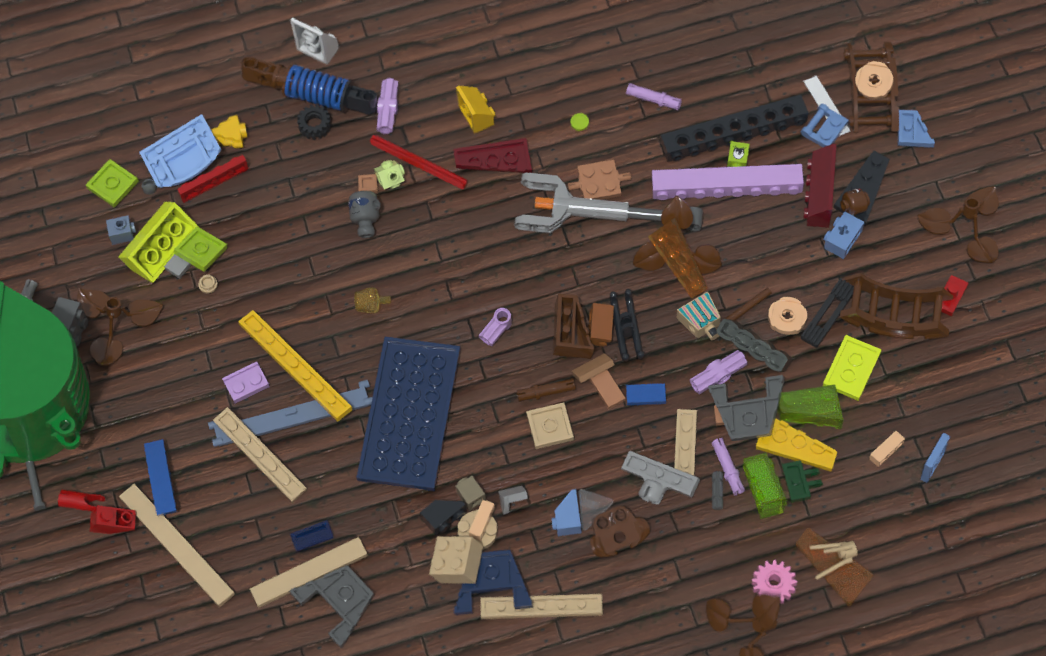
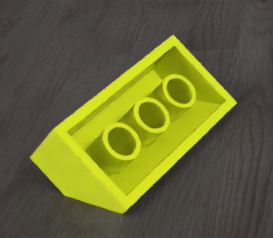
[118,202,198,283]

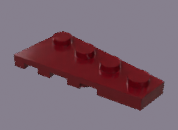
[453,138,532,173]

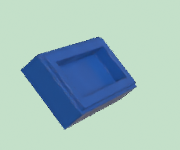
[626,383,666,405]

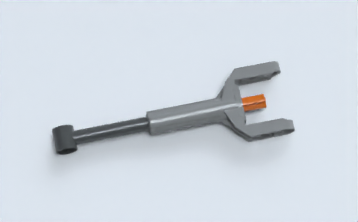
[514,173,703,233]

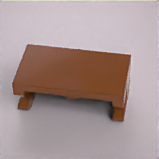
[588,303,614,346]

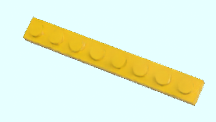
[238,310,352,422]

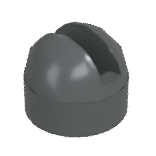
[142,178,157,195]

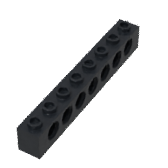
[660,94,809,162]

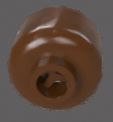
[840,189,870,215]

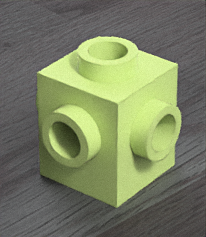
[374,160,405,189]

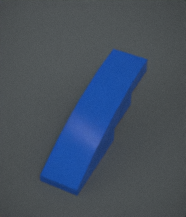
[144,439,177,516]

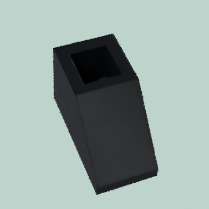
[420,500,467,536]

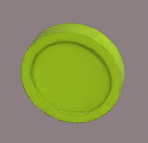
[571,113,589,131]

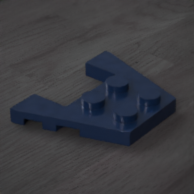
[454,550,533,615]

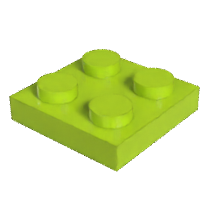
[86,159,139,208]
[174,227,227,272]

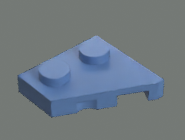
[898,110,935,147]

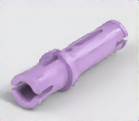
[626,83,682,110]
[711,438,745,495]

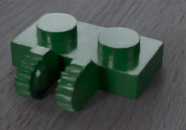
[781,460,823,503]

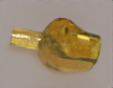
[354,287,391,314]

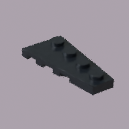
[834,150,890,227]

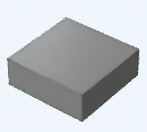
[164,254,191,279]

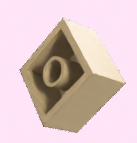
[429,537,483,584]

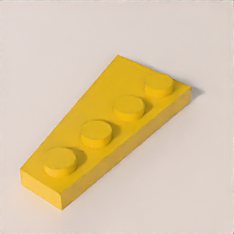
[756,418,838,472]

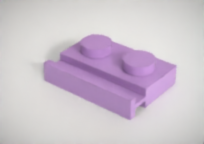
[222,362,270,403]

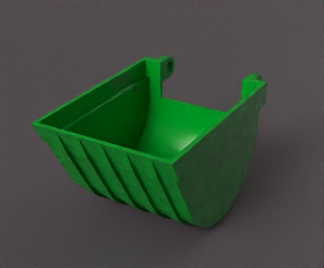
[0,281,90,478]

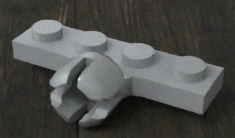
[621,451,700,505]

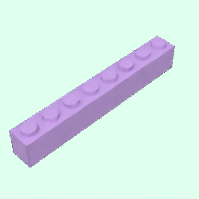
[652,164,804,200]

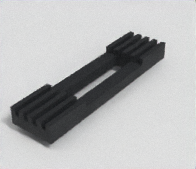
[801,278,854,348]

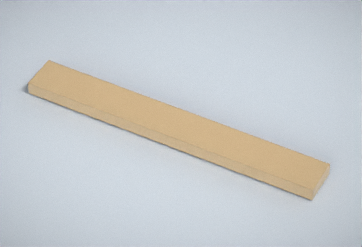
[119,484,235,608]

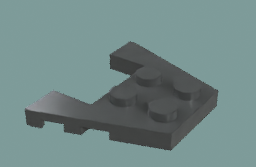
[708,375,785,441]
[289,565,374,648]

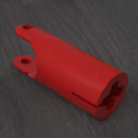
[58,489,106,512]

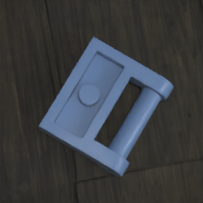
[800,103,849,147]

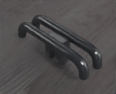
[610,289,645,362]

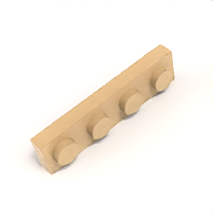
[674,409,697,476]

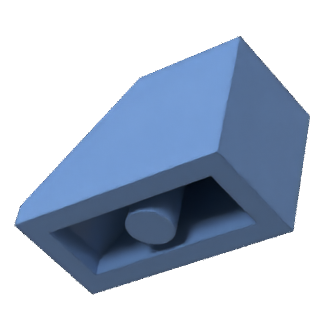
[551,489,581,536]

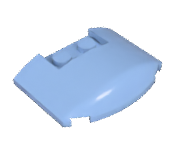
[139,114,221,188]

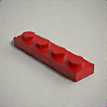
[177,155,249,203]

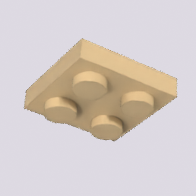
[526,403,574,449]

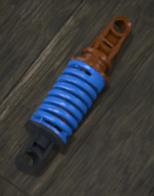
[241,57,377,114]

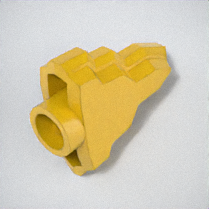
[211,115,248,148]

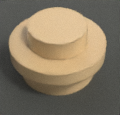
[198,275,218,293]

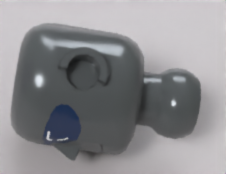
[348,191,380,238]

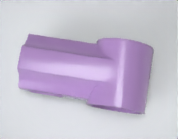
[479,308,512,346]

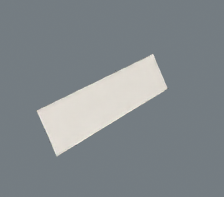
[804,76,850,136]

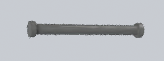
[26,461,46,511]

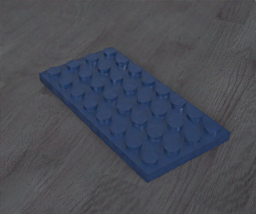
[357,337,461,491]

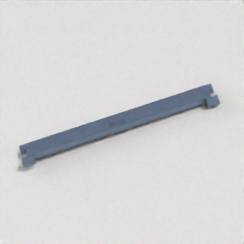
[208,380,372,447]

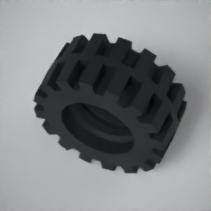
[297,105,331,140]

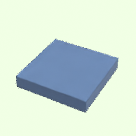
[920,433,950,483]

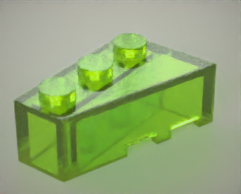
[777,385,843,429]
[742,453,787,519]

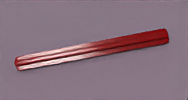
[370,135,468,189]

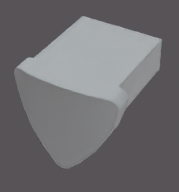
[498,486,528,515]

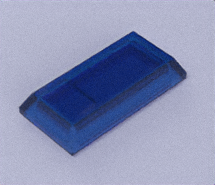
[290,520,334,552]

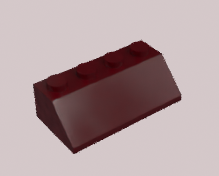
[803,144,837,228]

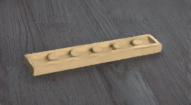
[213,407,307,503]
[250,537,368,608]
[481,594,602,619]

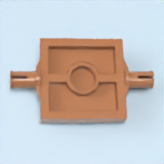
[568,160,631,200]

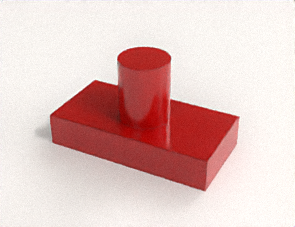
[942,275,969,316]

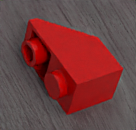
[90,505,136,534]

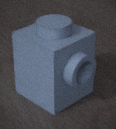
[106,216,136,245]

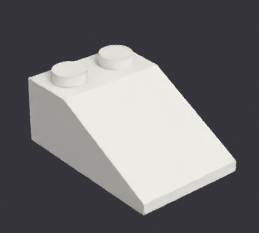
[290,18,339,65]

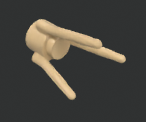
[809,541,857,579]

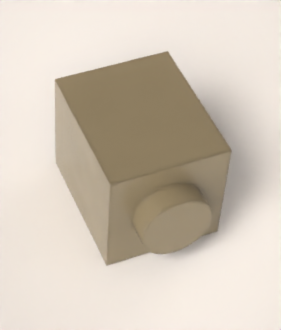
[456,476,486,511]

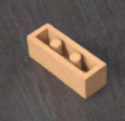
[869,431,905,467]
[469,500,495,541]

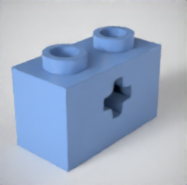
[823,212,864,259]

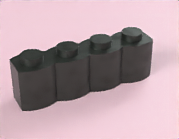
[716,319,793,372]

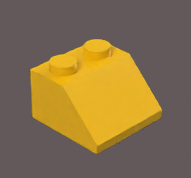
[456,86,495,134]

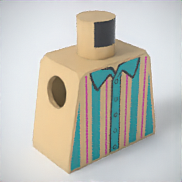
[677,292,721,340]

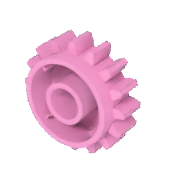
[752,560,797,604]

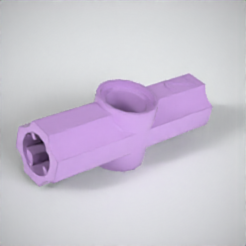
[377,78,399,134]
[690,350,747,394]

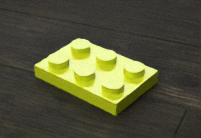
[823,335,882,401]

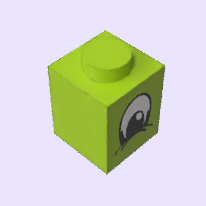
[727,141,750,167]

